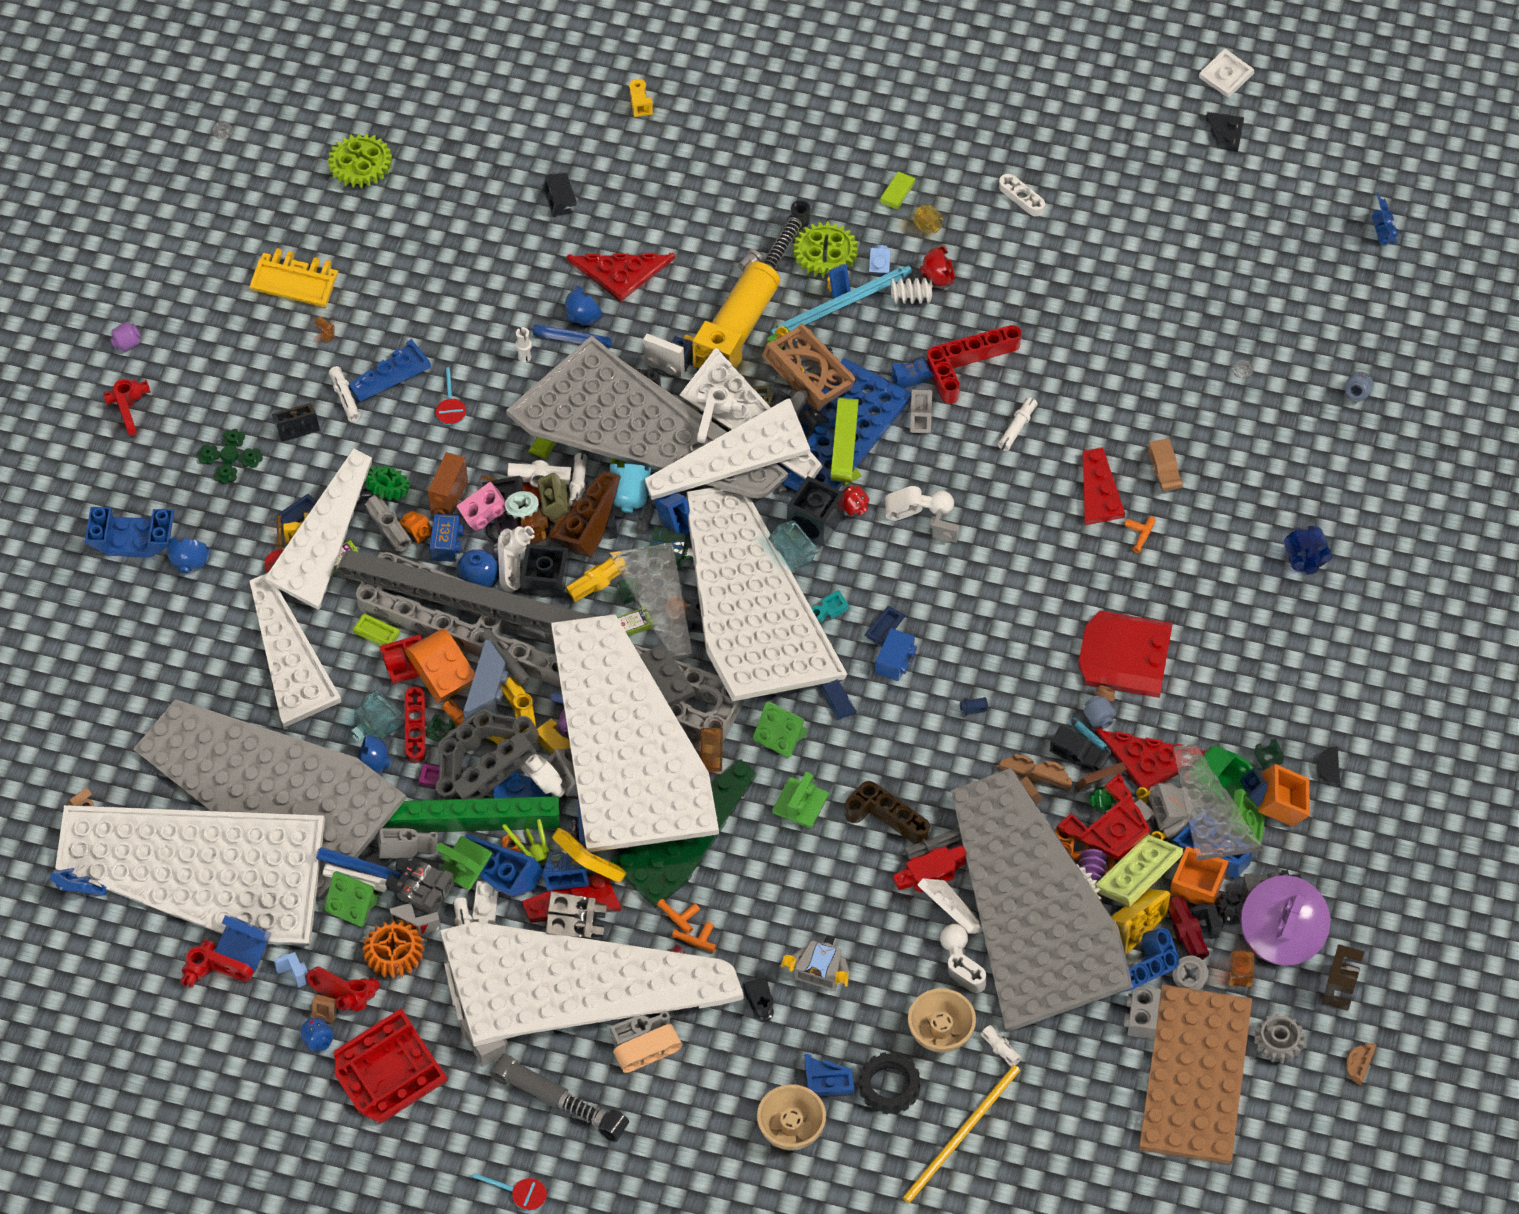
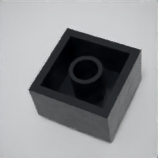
[520,544,569,597]

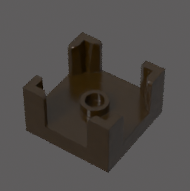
[1322,944,1365,1011]

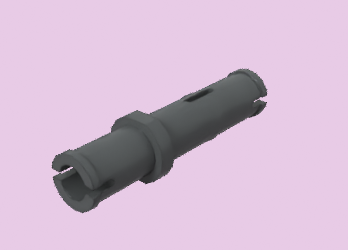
[479,629,530,686]

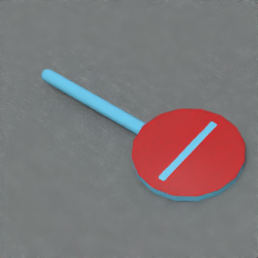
[436,367,466,425]
[472,1173,547,1211]

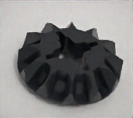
[1214,891,1245,925]

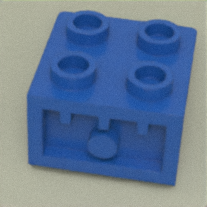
[215,915,272,973]

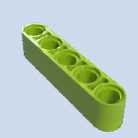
[831,398,859,483]

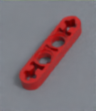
[405,686,426,764]

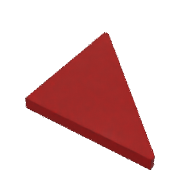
[567,253,675,302]
[1095,728,1207,790]

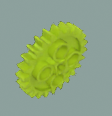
[328,133,392,188]
[793,221,858,278]

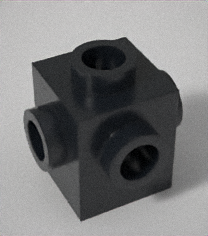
[685,599,704,633]

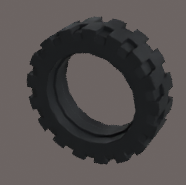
[859,1052,920,1114]

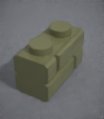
[537,473,571,524]

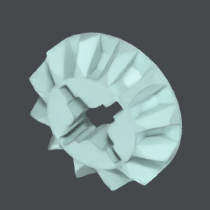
[505,491,539,520]

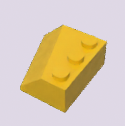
[1111,889,1171,957]

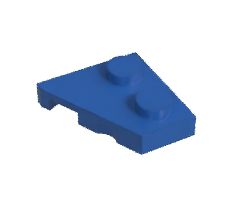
[49,868,108,895]
[804,1054,854,1097]

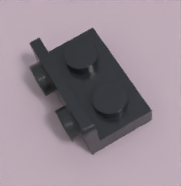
[272,403,320,442]

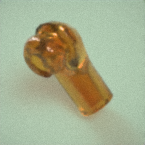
[315,316,335,342]

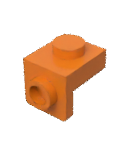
[399,511,432,544]

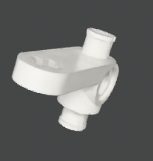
[696,385,744,444]
[494,526,535,593]
[520,754,566,798]

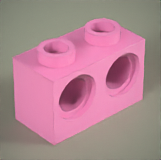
[457,482,506,532]

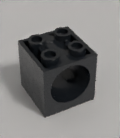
[787,476,844,547]

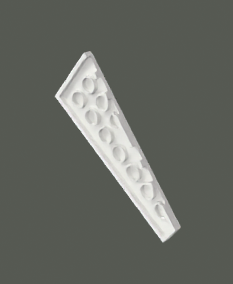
[680,348,823,479]
[645,398,810,500]
[265,449,372,610]
[250,572,341,728]

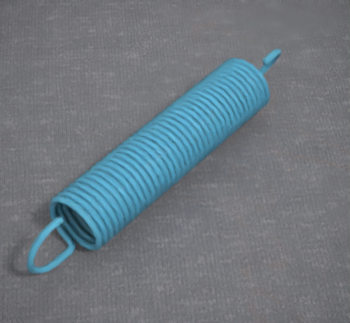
[1070,717,1111,754]

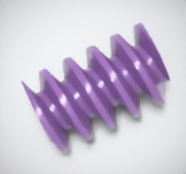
[1078,849,1107,897]

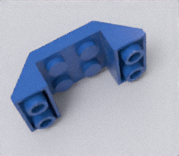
[85,507,174,557]

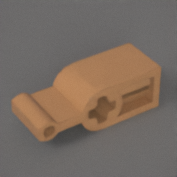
[1148,438,1183,492]

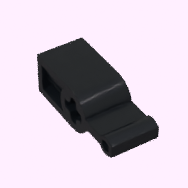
[1049,725,1110,771]

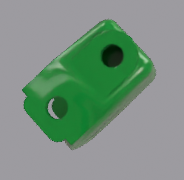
[1184,745,1253,812]

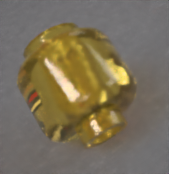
[913,205,943,234]

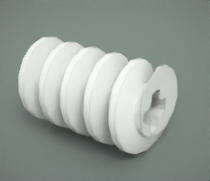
[891,278,932,304]

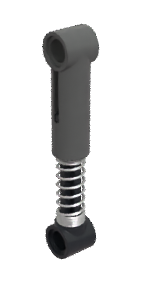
[490,1054,629,1142]

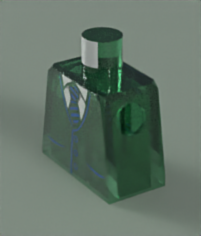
[647,526,694,571]

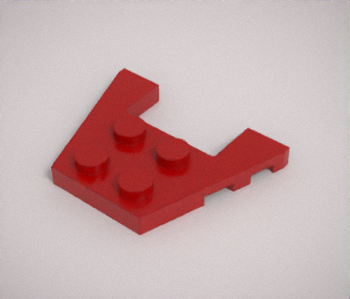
[1057,774,1150,860]

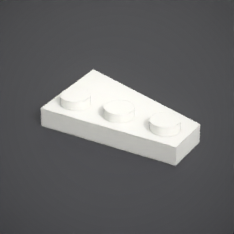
[918,879,983,934]

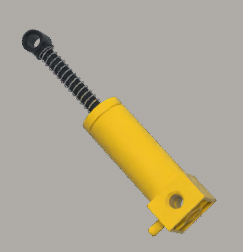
[683,200,811,369]

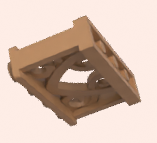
[762,323,856,411]

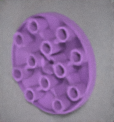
[1240,875,1330,966]

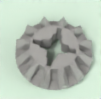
[1173,956,1209,991]

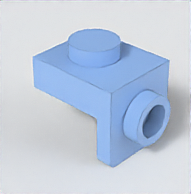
[869,245,891,274]
[274,952,308,988]

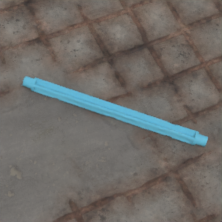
[770,265,912,335]

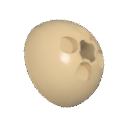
[908,989,976,1053]
[757,1085,826,1150]

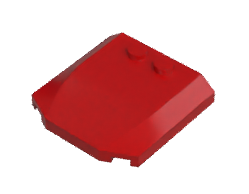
[1078,610,1173,698]
[334,1008,448,1124]

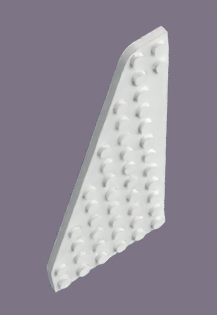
[440,922,744,1047]

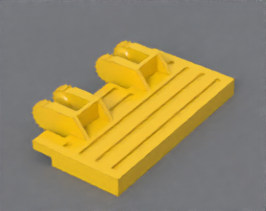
[249,248,339,308]

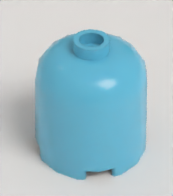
[610,464,651,513]

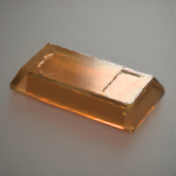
[701,728,723,771]

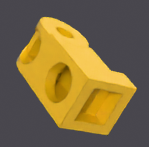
[629,79,653,117]
[536,718,570,755]

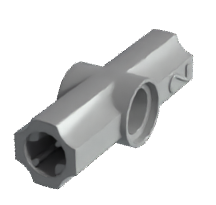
[365,496,412,552]

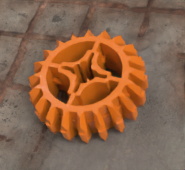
[363,920,424,979]

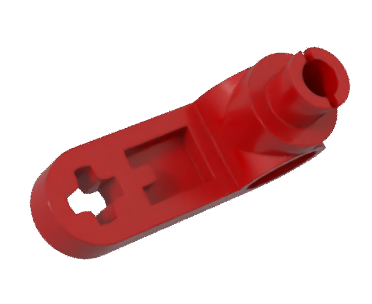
[103,379,151,437]
[180,939,254,988]
[307,966,380,1011]

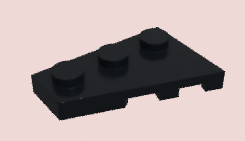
[482,475,523,535]

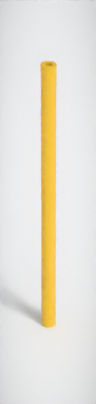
[903,1065,1020,1203]

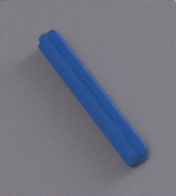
[533,324,612,349]
[316,847,401,880]

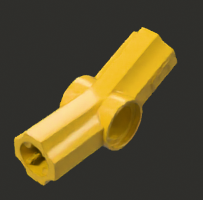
[565,555,626,602]
[501,677,536,733]

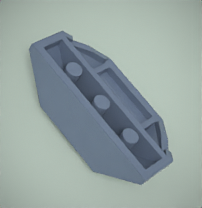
[464,640,509,720]

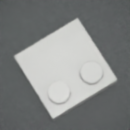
[1199,49,1254,98]
[643,334,685,377]

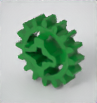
[364,465,410,500]

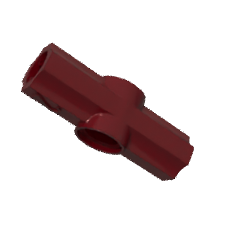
[1168,896,1210,960]

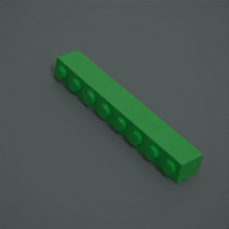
[383,796,560,833]

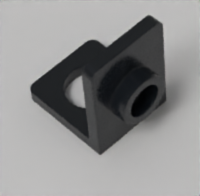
[798,409,829,441]

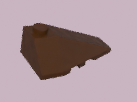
[548,472,621,558]

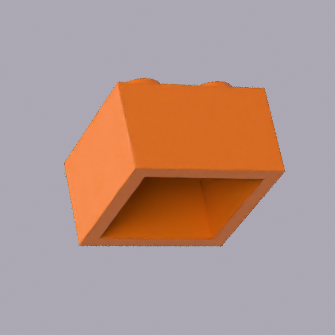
[1258,764,1310,827]
[1170,846,1229,905]

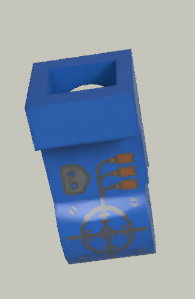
[891,359,933,388]

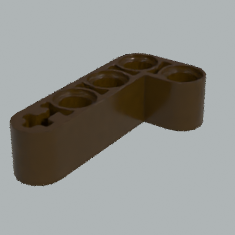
[845,781,930,844]

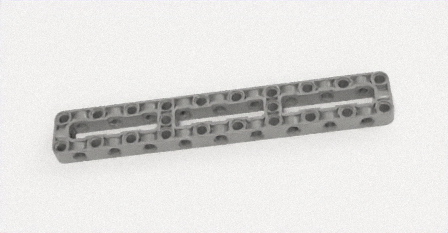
[356,552,743,745]

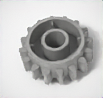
[1254,1014,1305,1064]

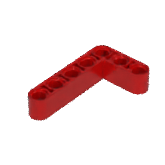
[927,325,1022,404]

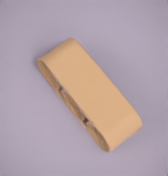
[613,1024,683,1073]

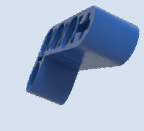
[1119,928,1179,993]

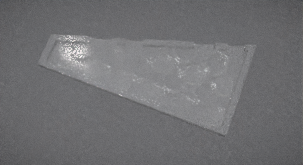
[610,543,693,660]
[1173,744,1263,861]

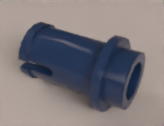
[960,697,988,715]

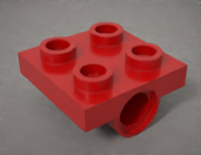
[379,634,422,685]

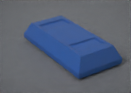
[828,264,851,299]

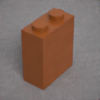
[428,452,468,516]

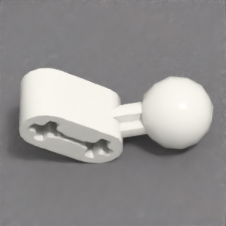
[885,486,954,521]
[940,924,986,993]

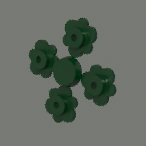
[197,429,263,484]

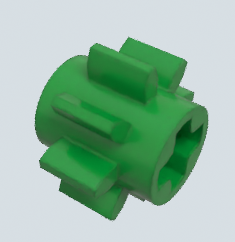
[1089,787,1117,811]

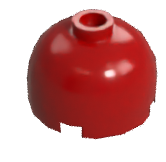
[920,245,955,287]

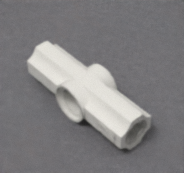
[508,460,571,488]

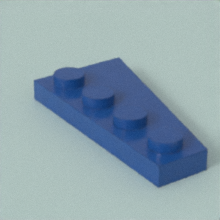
[349,339,431,402]

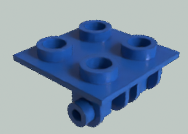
[1372,193,1398,246]

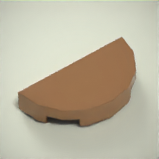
[997,754,1038,783]
[1029,761,1072,791]
[1346,1043,1376,1085]

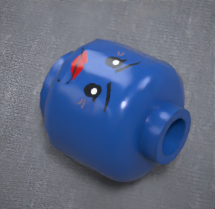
[300,1018,334,1052]

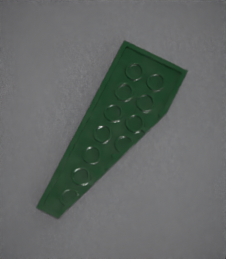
[611,759,756,908]

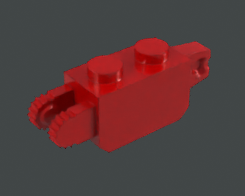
[893,846,967,893]

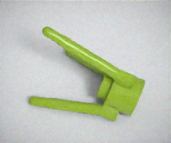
[502,819,550,866]

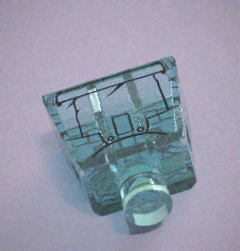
[351,689,405,741]

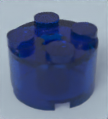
[1284,526,1333,575]

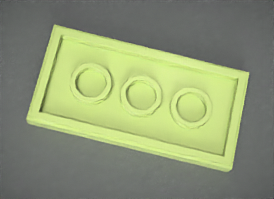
[1095,835,1183,907]

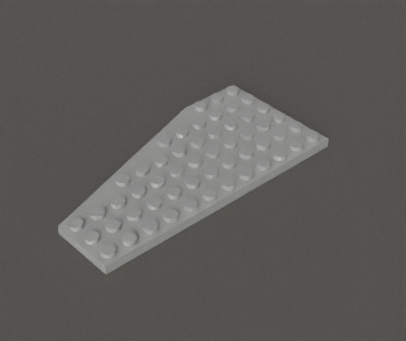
[133,699,407,900]
[951,768,1133,1032]

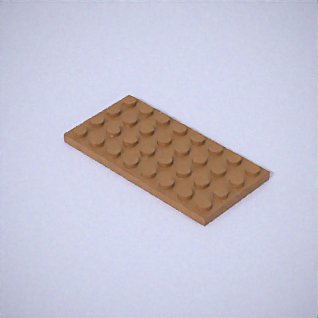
[1139,984,1252,1165]

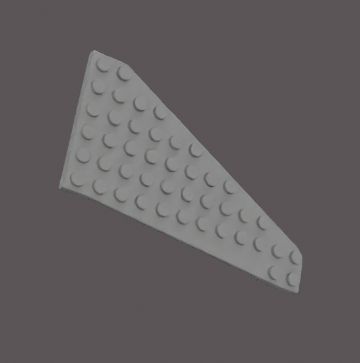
[506,336,788,498]

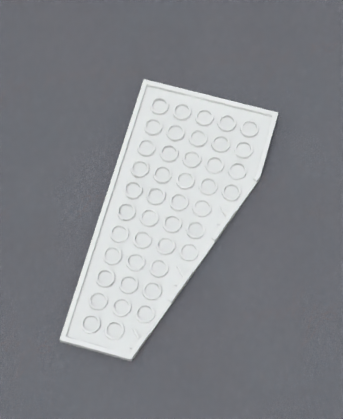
[685,487,847,701]
[551,614,719,852]
[55,805,325,946]

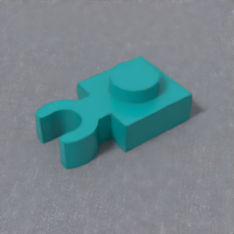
[811,590,850,623]

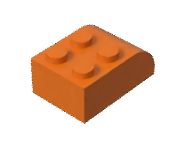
[405,628,475,704]

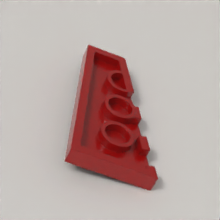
[1082,447,1125,526]
[522,873,621,923]

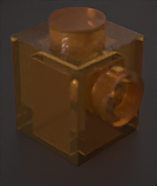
[521,508,549,543]
[1229,950,1254,987]

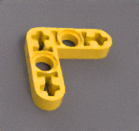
[552,828,627,883]

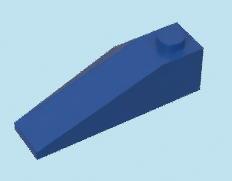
[465,834,544,896]

